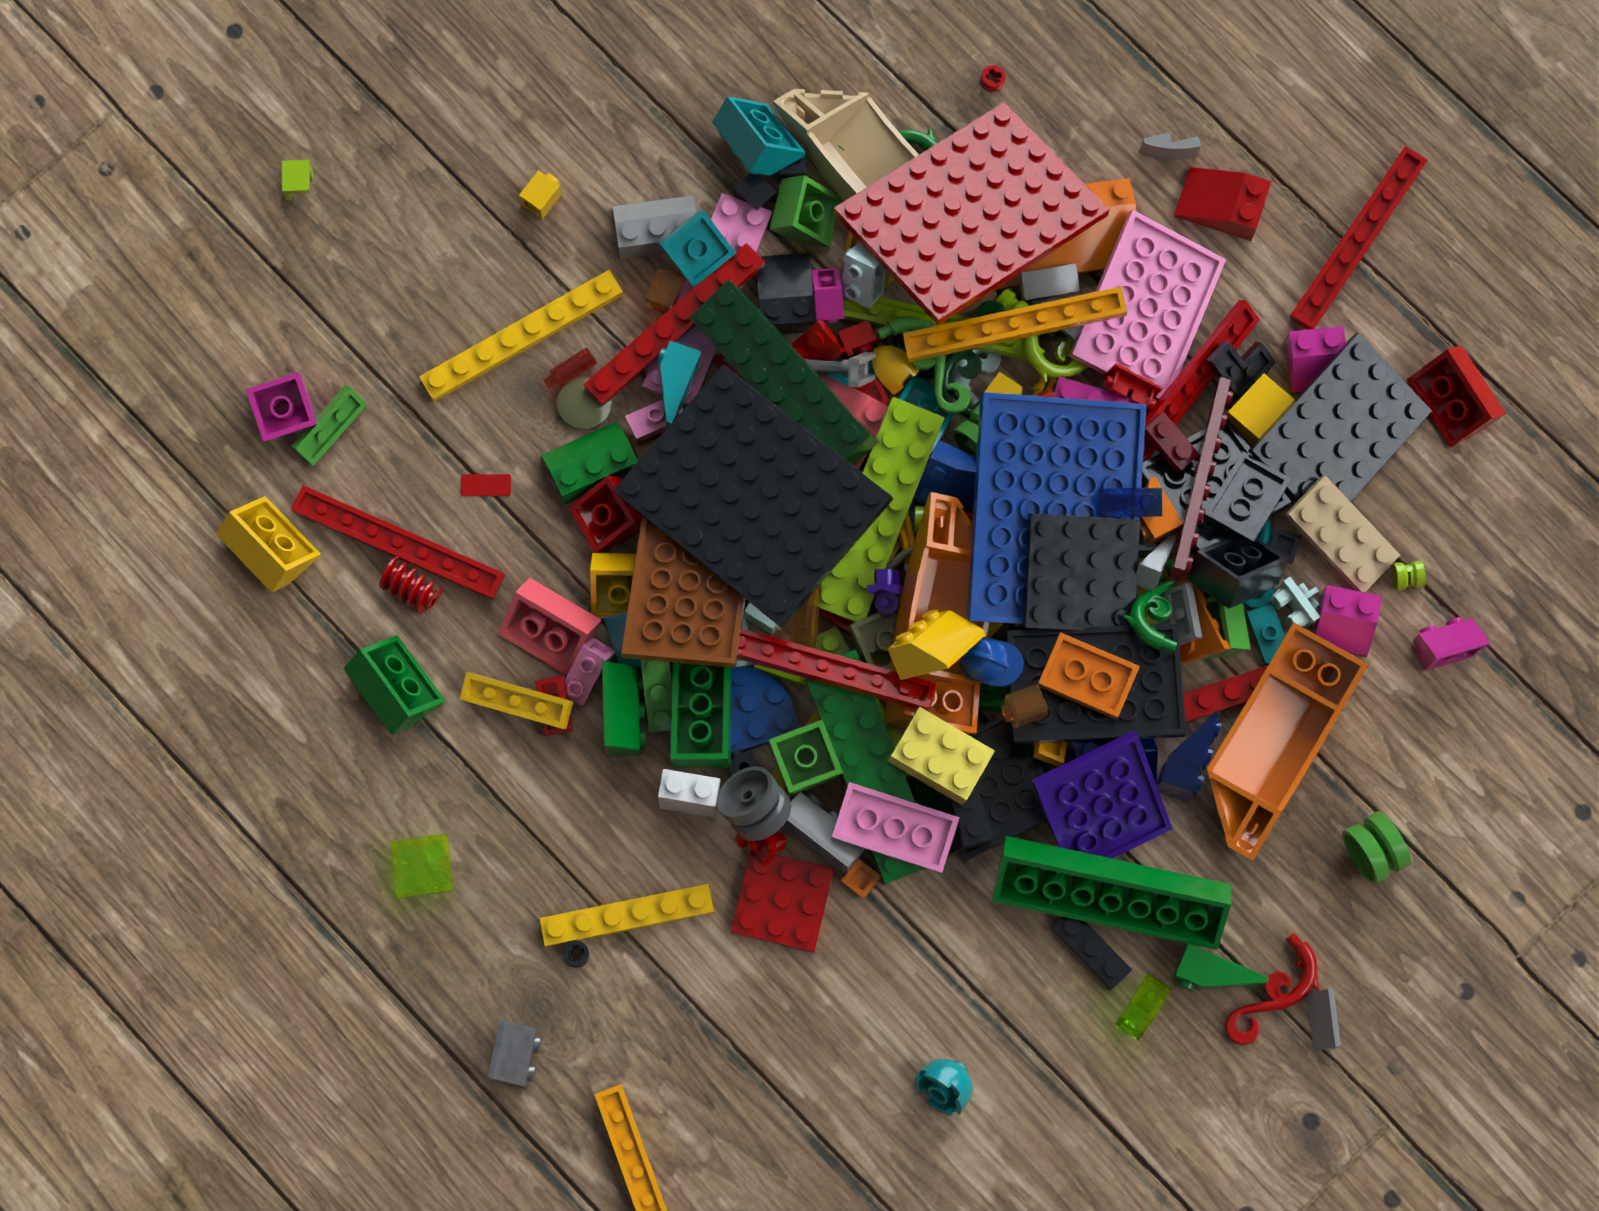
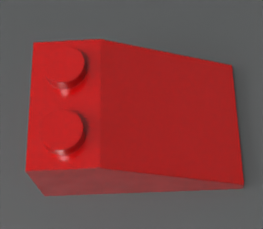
[1174,167,1272,241]

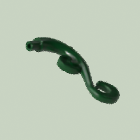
[931,300,1007,418]

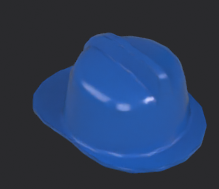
[960,638,1024,687]

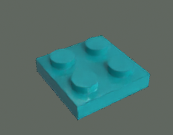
[659,209,736,287]

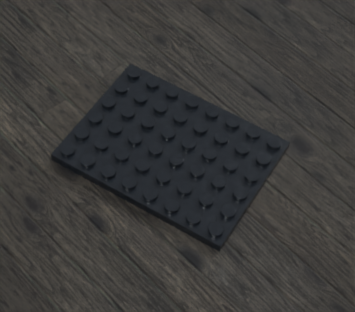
[613,365,893,629]

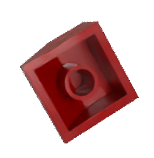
[568,476,642,553]

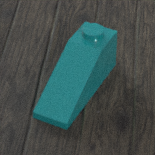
[657,341,701,429]

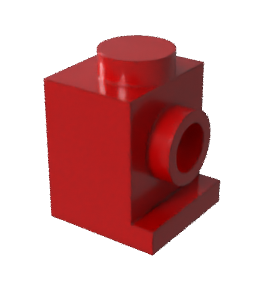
[837,320,881,360]

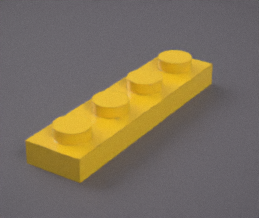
[459,672,573,729]

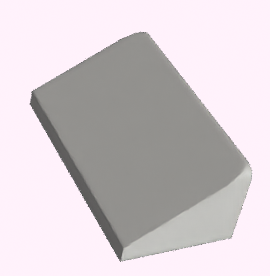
[1307,989,1341,1051]

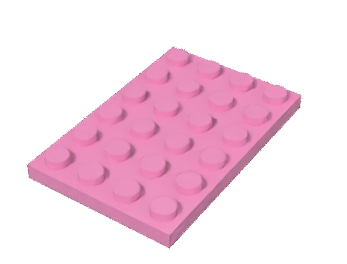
[1069,210,1226,402]

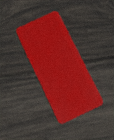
[461,474,511,496]

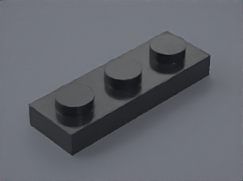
[1051,917,1132,990]

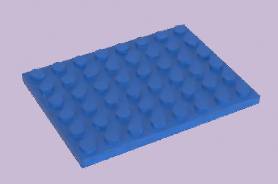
[967,392,1146,624]

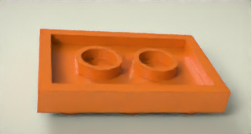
[1038,632,1140,720]

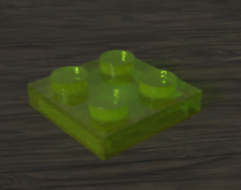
[390,834,455,899]

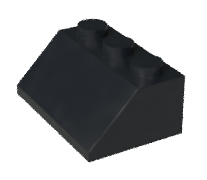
[911,777,994,857]

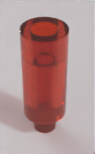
[543,347,597,389]

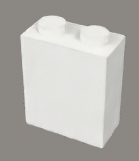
[658,769,721,818]

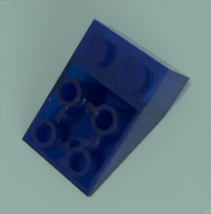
[1156,711,1222,802]

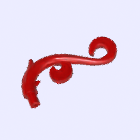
[1225,932,1320,1045]

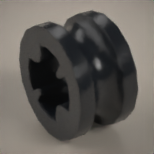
[563,941,590,968]

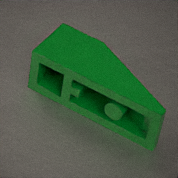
[1172,943,1269,991]

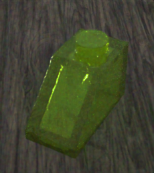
[1115,973,1172,1041]

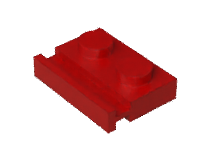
[791,319,846,373]

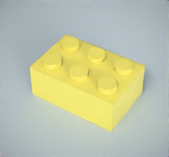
[887,707,995,805]

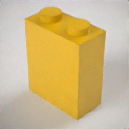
[1227,374,1295,445]

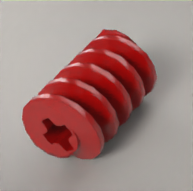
[379,557,444,615]

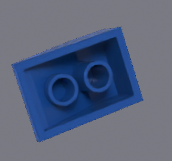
[913,440,977,513]

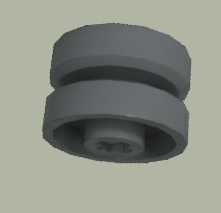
[716,766,792,841]

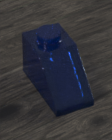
[1098,488,1162,517]

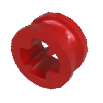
[980,65,1006,92]

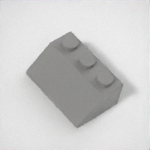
[612,195,697,259]
[783,792,867,875]

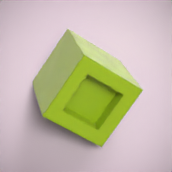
[282,160,313,200]

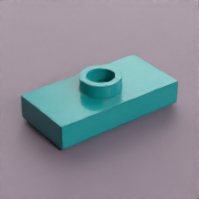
[1245,604,1285,666]

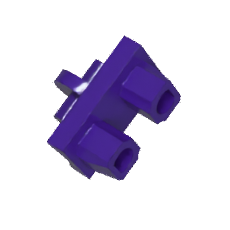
[867,569,903,615]

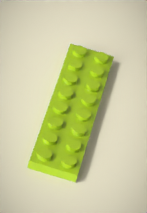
[810,397,945,623]

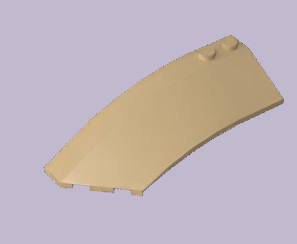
[773,89,919,201]

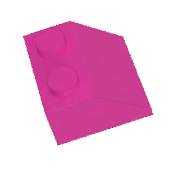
[1283,326,1346,394]
[246,372,317,442]
[1314,585,1382,657]
[1413,617,1490,671]

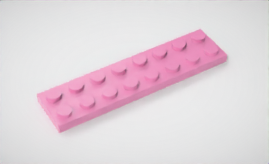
[642,193,773,406]

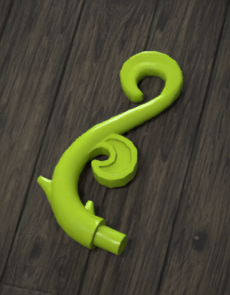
[1022,336,1089,382]

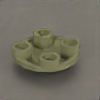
[557,376,612,430]

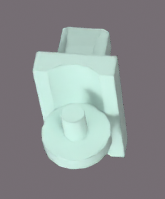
[1270,577,1320,629]

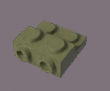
[848,605,900,670]

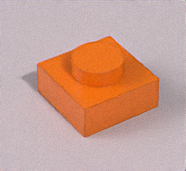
[841,859,881,900]

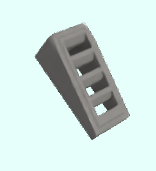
[1136,535,1176,591]

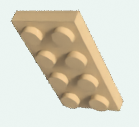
[1285,475,1400,593]

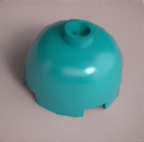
[913,1058,973,1116]

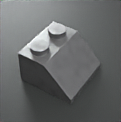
[488,1019,542,1089]

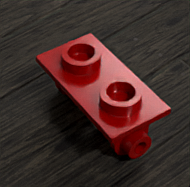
[1102,363,1163,410]

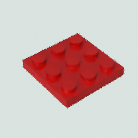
[731,850,834,953]

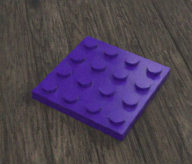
[1031,731,1173,859]

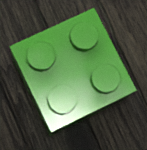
[768,720,843,797]

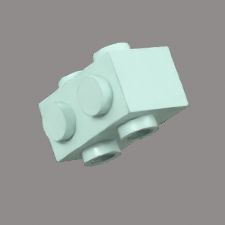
[841,242,886,309]

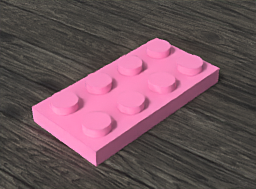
[832,782,960,873]

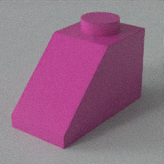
[812,268,844,323]

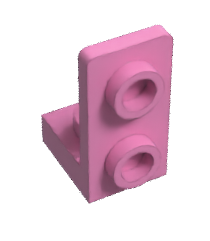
[565,638,616,706]

